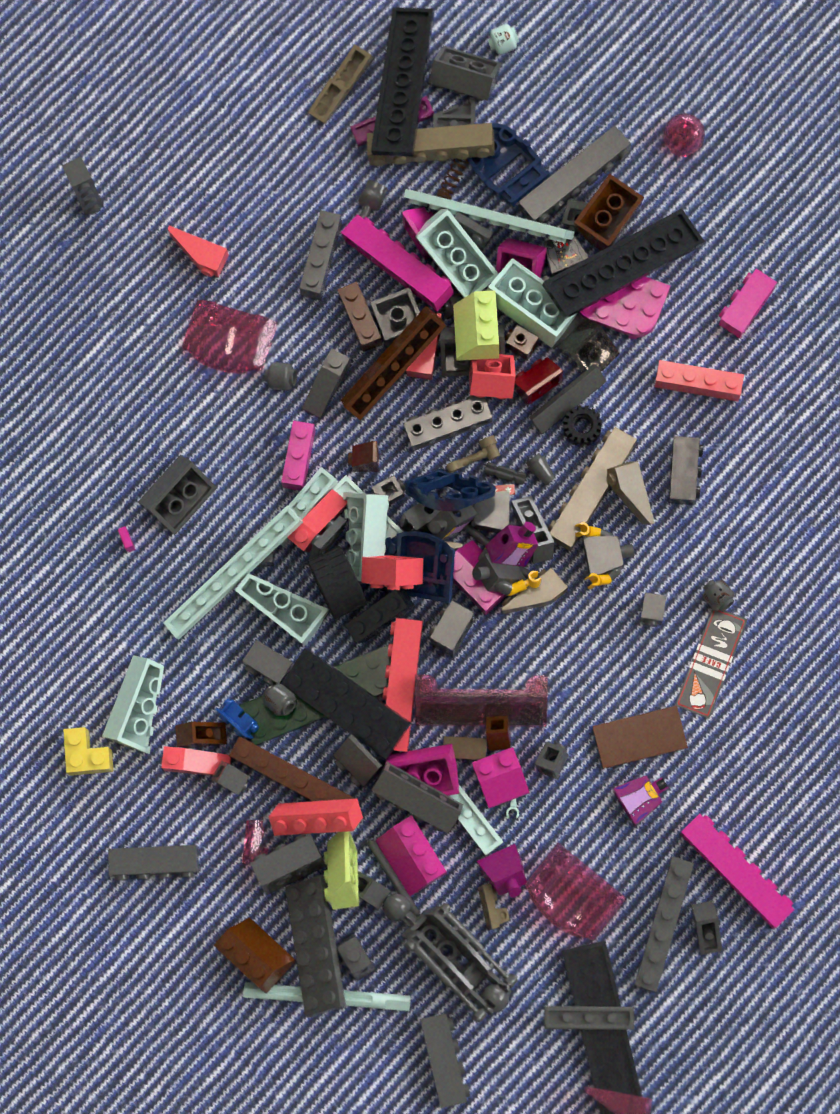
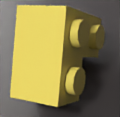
[63,727,113,776]

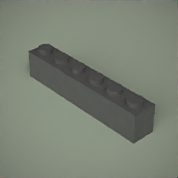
[518,126,631,223]
[634,857,694,993]

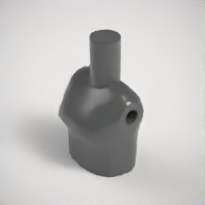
[358,180,388,219]

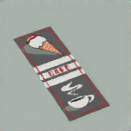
[675,610,748,719]

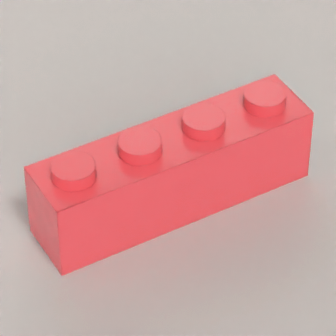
[654,360,744,401]
[268,798,363,836]

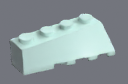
[343,492,389,581]
[235,573,329,646]
[102,655,164,754]

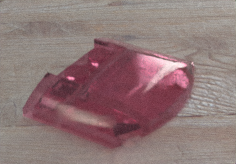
[182,299,278,374]
[525,842,627,940]

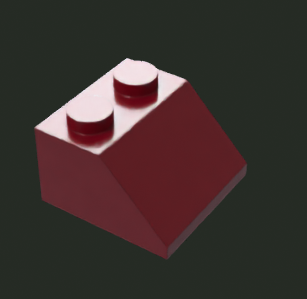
[514,357,563,406]

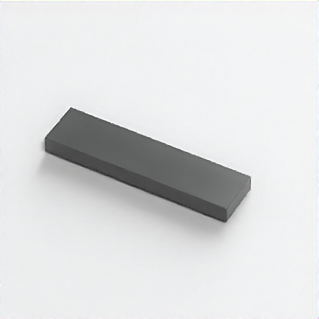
[529,364,607,434]
[544,1006,634,1030]

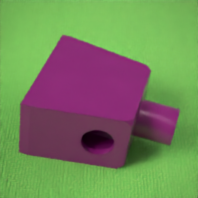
[477,844,527,897]

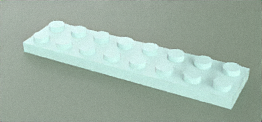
[404,189,574,243]

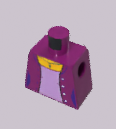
[485,521,538,567]
[613,776,668,826]

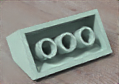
[415,209,499,298]
[487,258,577,348]

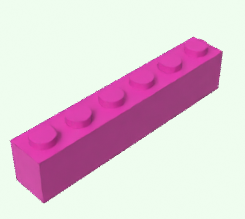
[341,214,454,312]
[680,814,795,930]

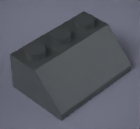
[428,45,502,101]
[440,325,505,377]
[138,455,217,535]
[250,834,326,895]

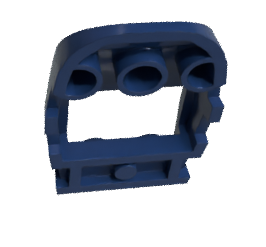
[467,124,550,208]
[405,468,496,511]

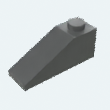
[302,348,351,419]
[511,496,554,564]

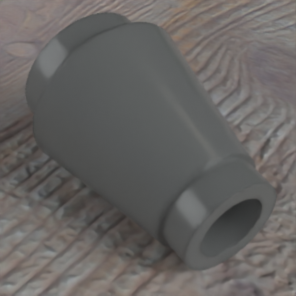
[526,453,556,485]

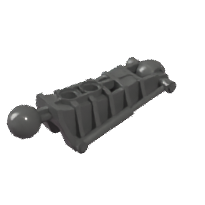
[383,894,518,1023]

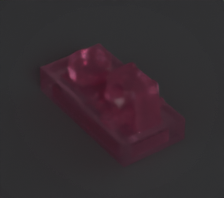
[242,820,269,865]

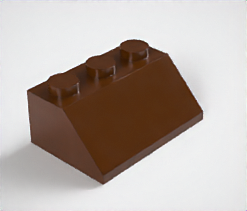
[574,173,644,251]
[213,917,296,994]

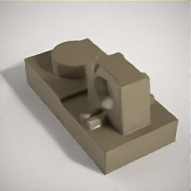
[478,883,510,931]

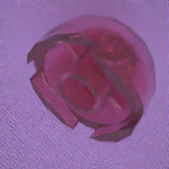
[663,113,705,157]

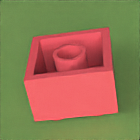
[469,354,516,399]
[361,555,423,590]

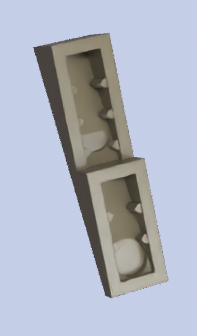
[308,44,374,124]

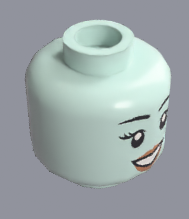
[487,24,519,55]

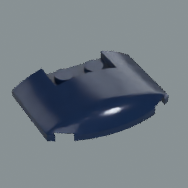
[380,531,455,603]

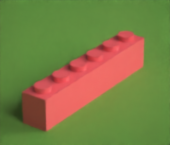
[383,618,423,752]

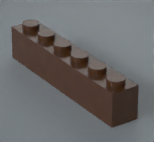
[341,306,446,420]
[229,736,355,801]

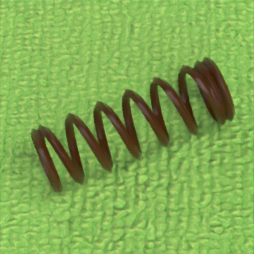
[436,158,469,200]

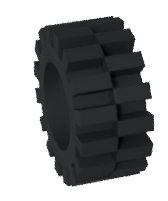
[563,405,602,447]

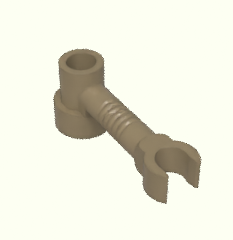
[446,435,501,473]

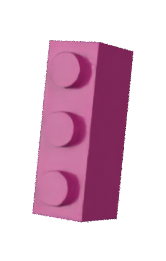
[719,269,777,338]
[281,421,316,491]

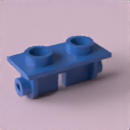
[216,699,259,739]

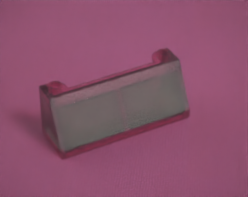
[415,675,548,727]

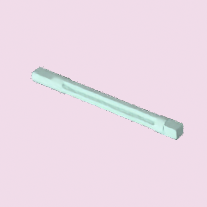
[244,982,411,1011]

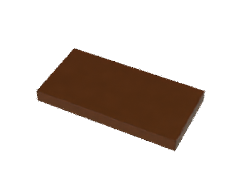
[592,706,688,769]

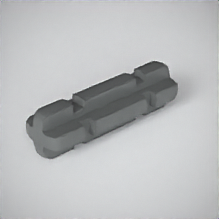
[484,462,526,485]

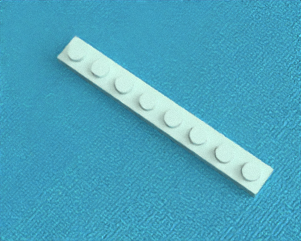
[163,505,303,639]

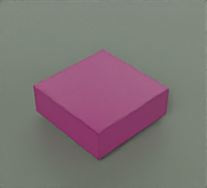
[118,526,136,552]

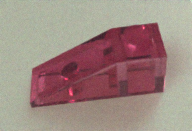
[584,1086,652,1114]

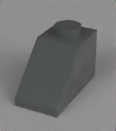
[358,871,390,909]
[691,901,722,955]

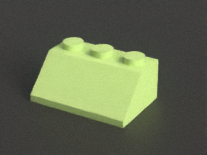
[453,290,499,361]
[324,831,359,910]

